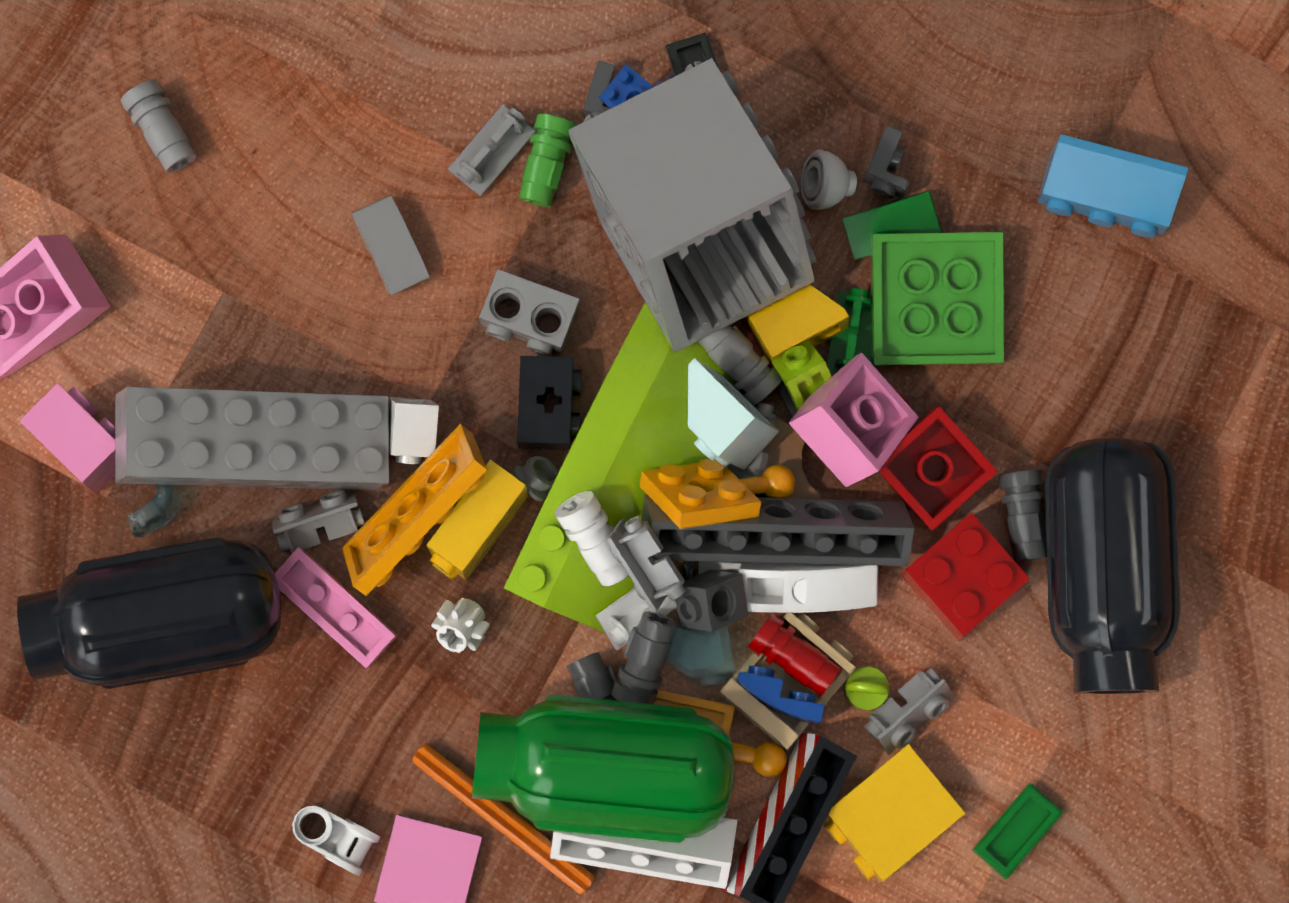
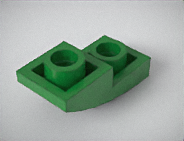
[842,190,943,260]

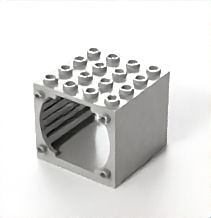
[568,58,816,353]

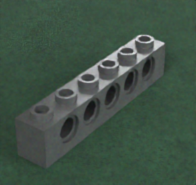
[641,494,915,566]

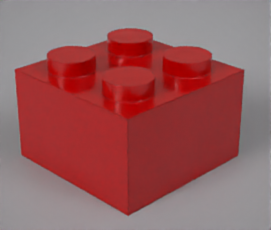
[878,406,998,531]
[901,512,1030,641]

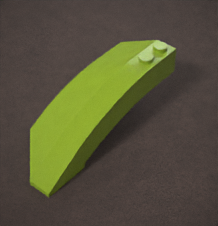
[504,303,740,633]

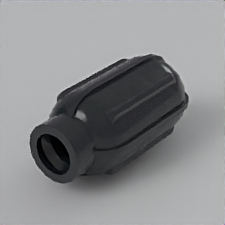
[1045,437,1181,694]
[17,537,281,689]

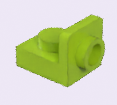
[772,341,832,411]

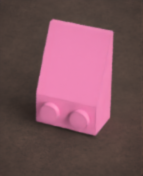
[0,235,110,381]

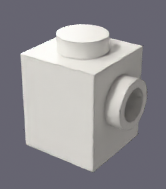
[388,397,439,464]

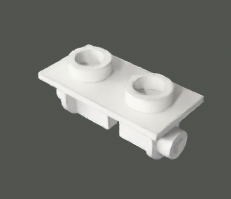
[596,588,677,650]

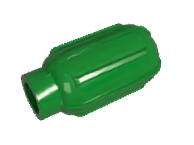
[472,695,735,843]

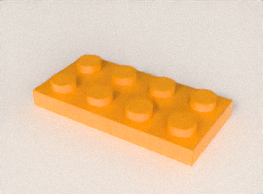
[342,423,487,596]

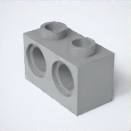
[479,269,580,356]

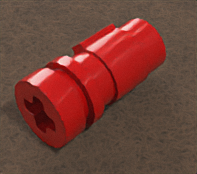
[747,613,842,697]

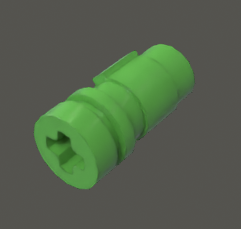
[518,113,577,208]

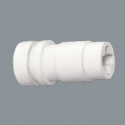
[555,491,629,586]

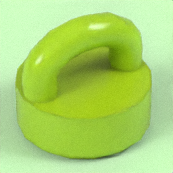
[845,666,889,711]

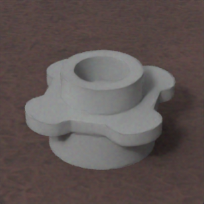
[513,456,558,501]

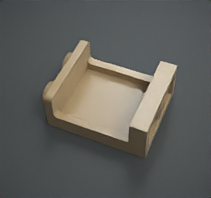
[719,613,856,751]

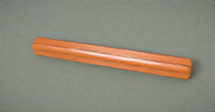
[412,744,595,894]

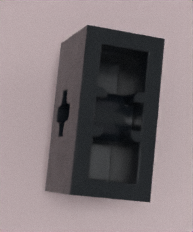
[517,355,582,450]

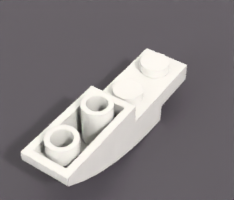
[698,561,879,613]

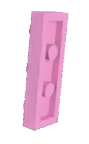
[275,547,398,668]

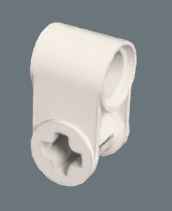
[292,806,381,876]

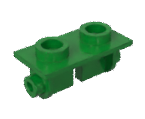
[827,288,872,376]

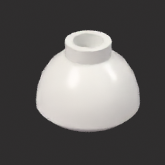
[801,149,857,210]

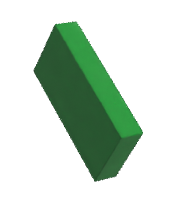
[971,783,1063,880]

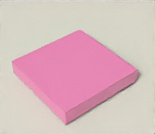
[374,815,483,903]

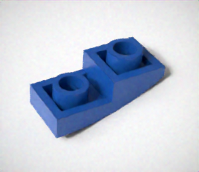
[737,666,824,725]

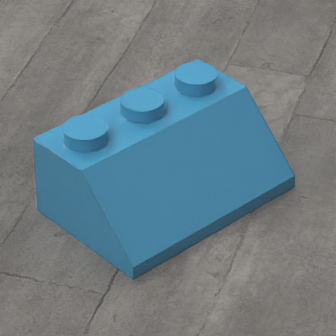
[1037,134,1188,238]

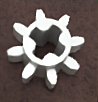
[431,598,490,653]

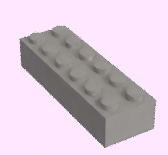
[115,387,389,490]

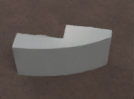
[351,195,430,295]

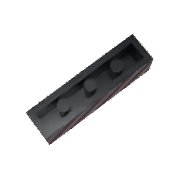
[722,732,857,903]

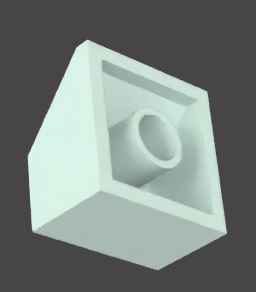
[688,358,780,470]

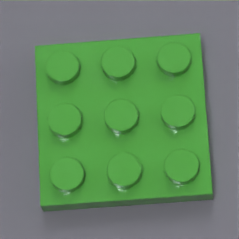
[871,232,1004,365]

